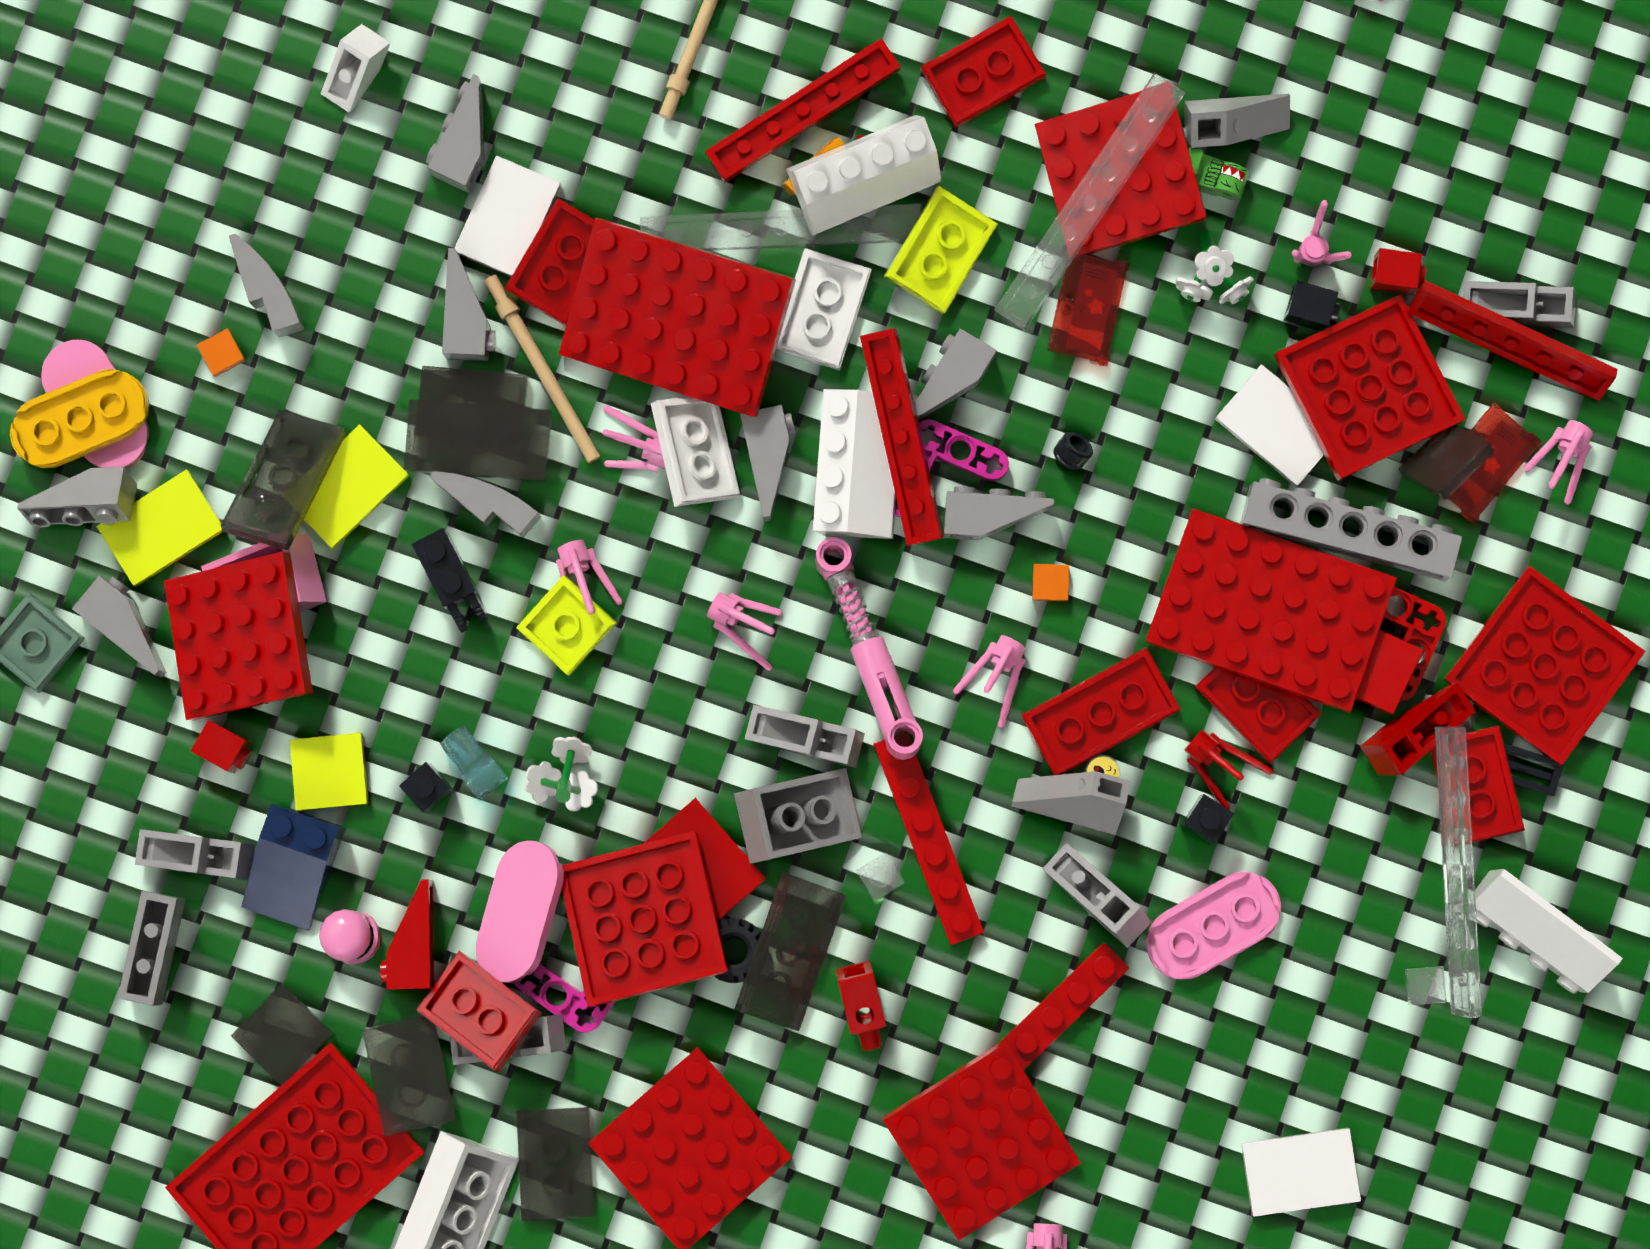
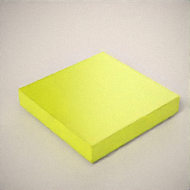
[516,575,617,676]
[290,732,369,811]

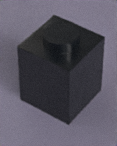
[1283,280,1341,331]
[399,762,455,814]
[1180,794,1235,845]

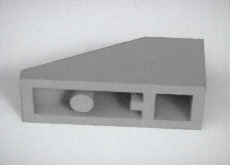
[442,248,496,361]
[740,405,795,522]
[72,576,167,678]
[1042,843,1152,948]

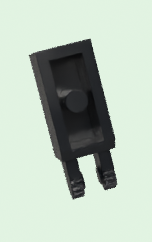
[412,528,488,633]

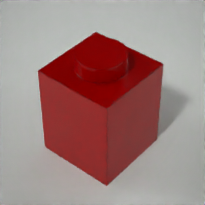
[1370,248,1426,296]
[190,720,252,774]

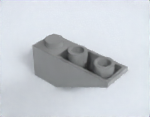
[426,74,485,193]
[1184,93,1290,148]
[912,328,997,422]
[17,467,137,528]
[943,486,1054,540]
[1011,771,1130,835]

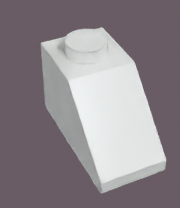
[321,24,391,113]

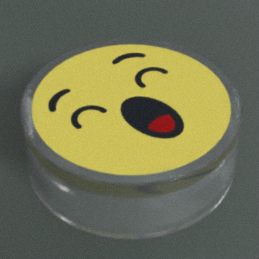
[1084,755,1121,778]

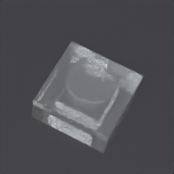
[856,852,905,901]
[1405,966,1447,1005]

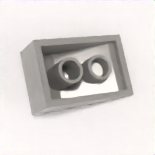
[734,768,862,864]

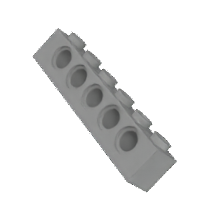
[1240,478,1462,581]

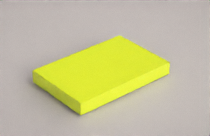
[884,186,998,314]
[283,424,410,550]
[96,469,226,587]

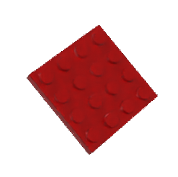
[1034,82,1208,260]
[1274,294,1466,481]
[164,551,313,720]
[1443,566,1646,766]
[562,831,730,1008]
[882,1040,1081,1241]
[588,1047,792,1249]

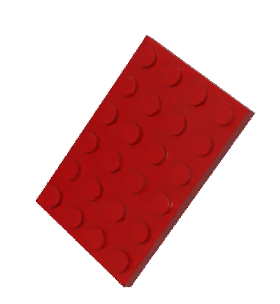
[558,218,796,417]
[1145,508,1397,713]
[165,1042,426,1249]

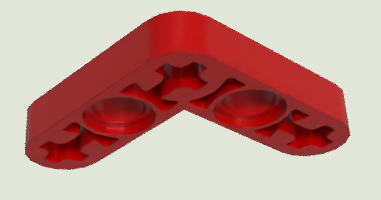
[1383,587,1446,702]

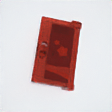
[1047,251,1130,366]
[1428,403,1542,524]

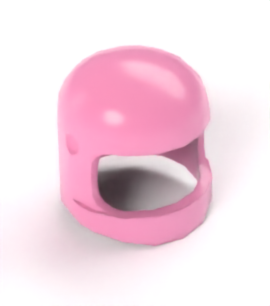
[319,909,381,965]

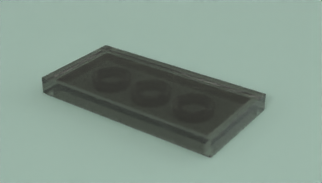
[404,400,552,482]
[220,410,346,550]
[734,872,847,1031]

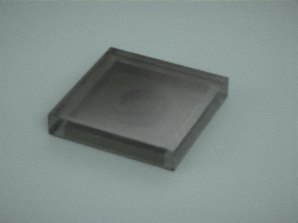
[1398,425,1495,501]
[231,983,334,1085]

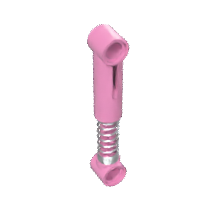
[815,537,923,760]

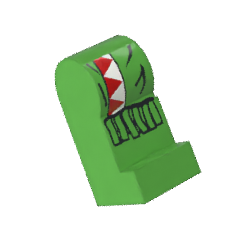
[1189,147,1249,200]

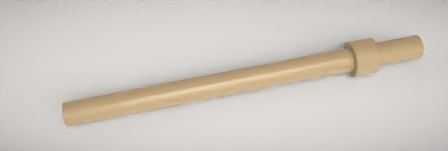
[659,0,718,120]
[484,275,600,464]

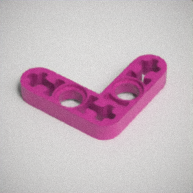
[895,419,1009,517]
[513,963,616,1032]

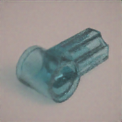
[440,725,508,800]

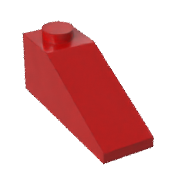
[1360,682,1476,775]
[380,879,435,990]

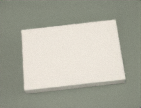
[455,156,561,277]
[776,248,872,371]
[1215,364,1324,487]
[651,397,741,507]
[1241,1128,1361,1217]

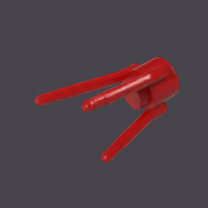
[1184,729,1273,810]

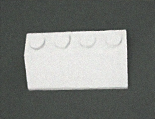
[786,115,941,235]
[813,389,896,539]
[1464,869,1623,994]
[394,1131,519,1249]

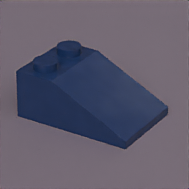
[241,804,345,930]

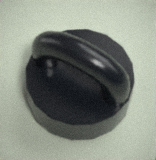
[1053,432,1093,470]

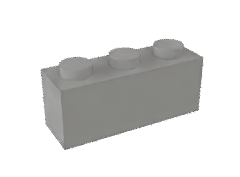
[118,891,186,1006]

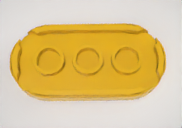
[10,369,149,468]

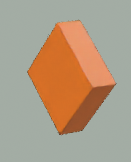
[197,328,246,377]
[1032,564,1069,602]

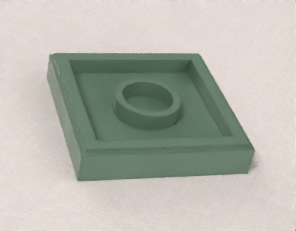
[0,593,85,693]

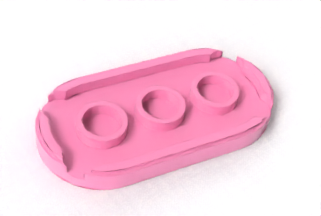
[41,340,149,469]
[476,841,564,984]
[1146,872,1281,979]

